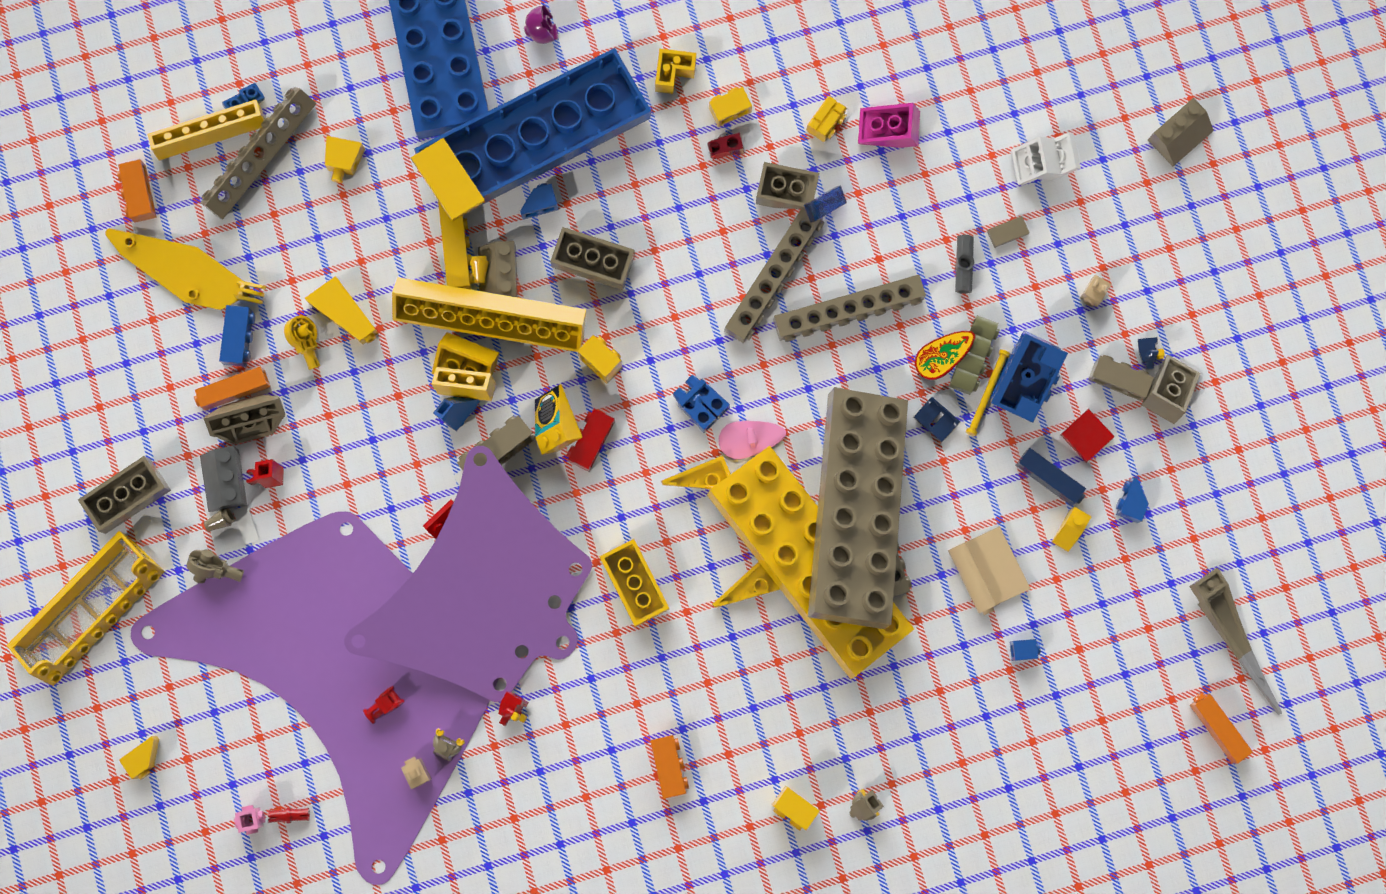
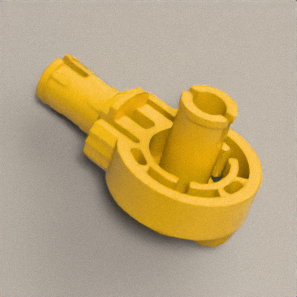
[284,315,320,370]

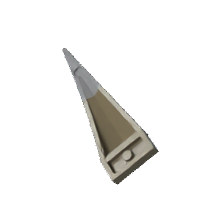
[1189,568,1282,715]

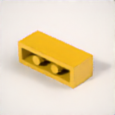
[431,367,496,401]

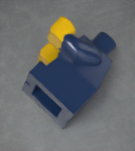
[1137,337,1165,370]

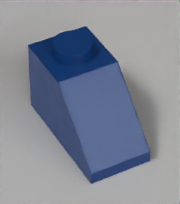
[520,183,559,220]

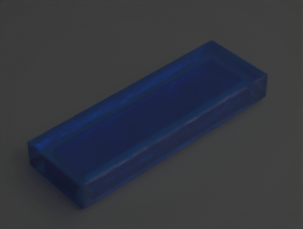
[804,185,847,223]

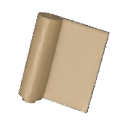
[948,526,1031,615]

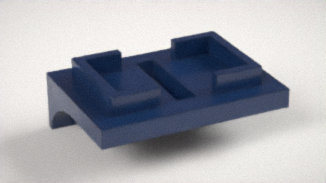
[913,397,961,442]

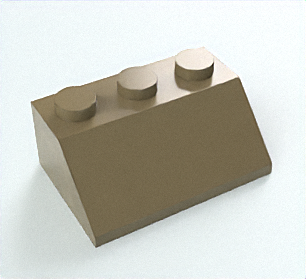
[1148,98,1214,167]
[478,241,518,298]

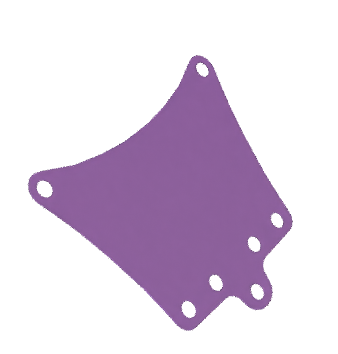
[344,446,592,702]

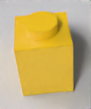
[1052,507,1091,552]
[119,736,159,780]

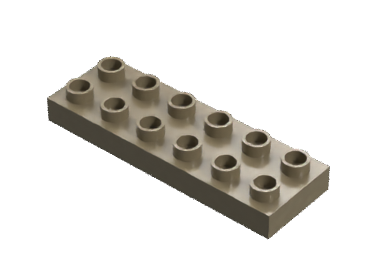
[808,387,908,629]

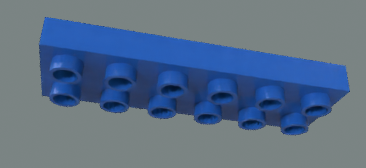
[389,0,489,140]
[414,48,651,208]

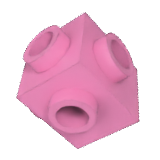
[234,805,265,835]

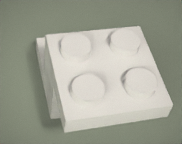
[1011,132,1081,185]

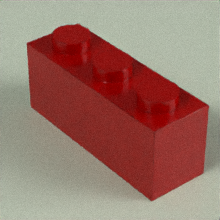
[567,408,615,472]

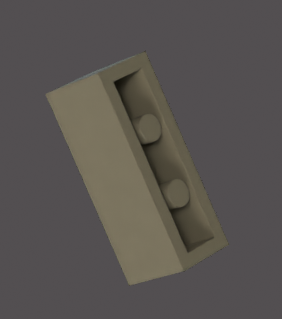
[1088,355,1154,401]

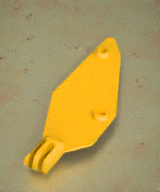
[105,228,266,310]

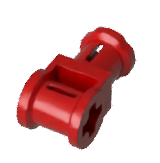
[363,686,405,724]

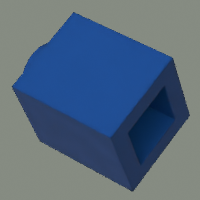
[1009,639,1041,661]

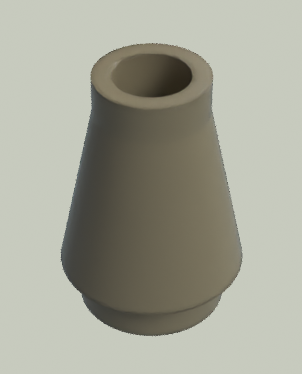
[204,508,235,532]

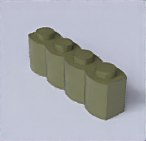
[949,315,1000,395]

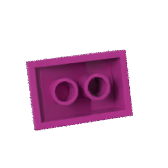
[858,103,920,148]

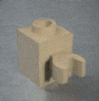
[1080,275,1111,307]
[401,757,432,789]

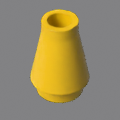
[470,256,488,283]

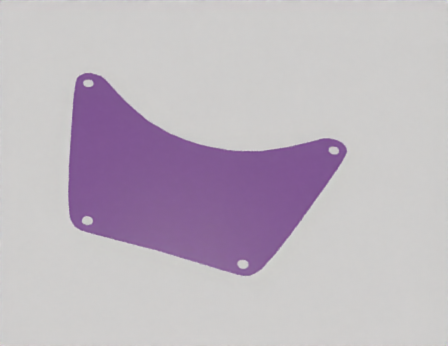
[131,512,499,885]

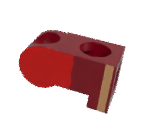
[707,132,745,159]

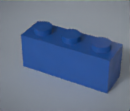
[219,305,255,367]

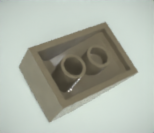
[756,162,819,210]
[1141,355,1200,424]

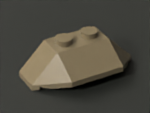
[203,395,285,444]

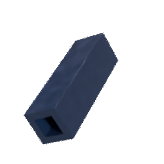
[1015,448,1087,506]

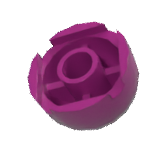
[524,5,558,44]

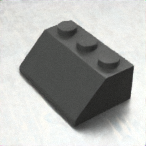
[200,446,247,512]

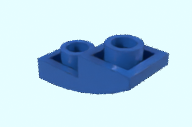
[222,83,265,109]

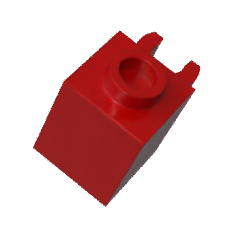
[246,459,284,488]

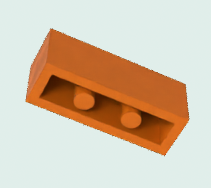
[117,159,157,223]
[650,735,689,799]

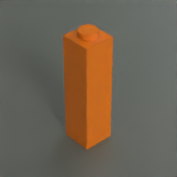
[194,366,271,411]
[1190,693,1253,764]

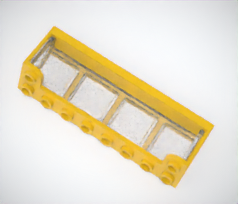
[6,531,165,686]

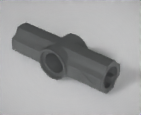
[955,235,974,294]

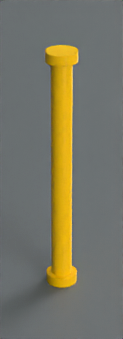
[966,349,1010,436]

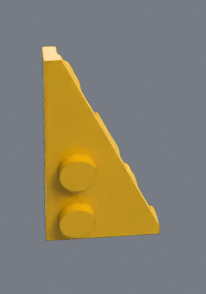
[661,455,731,489]
[712,562,780,608]

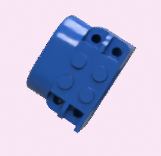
[990,330,1068,423]

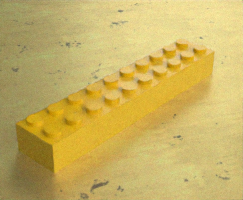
[392,277,586,352]

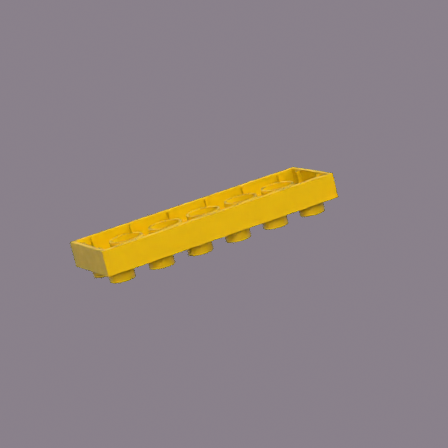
[707,446,914,679]

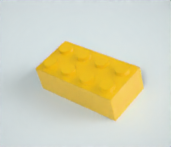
[599,539,670,627]

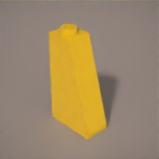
[305,276,379,344]

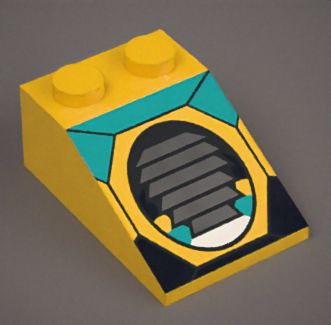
[535,384,582,455]

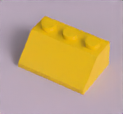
[432,332,499,375]

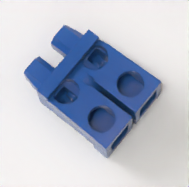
[673,375,730,433]

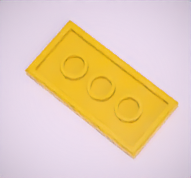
[411,138,485,222]

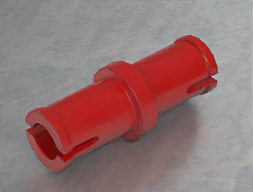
[268,807,310,824]

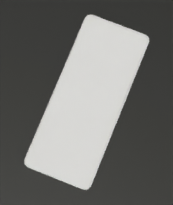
[233,506,259,545]

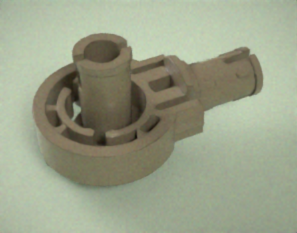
[186,549,244,583]

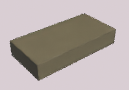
[987,216,1030,248]

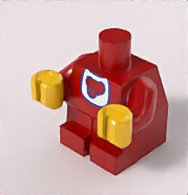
[498,691,529,726]

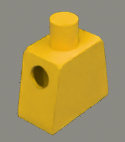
[325,136,365,183]

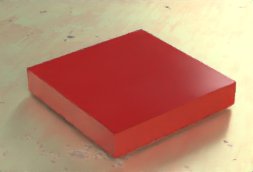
[1060,409,1115,463]

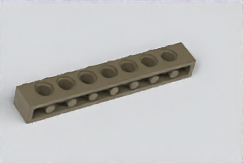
[200,87,317,220]
[724,208,825,343]
[773,274,926,342]

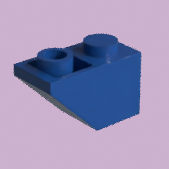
[433,397,480,432]
[1116,477,1149,523]

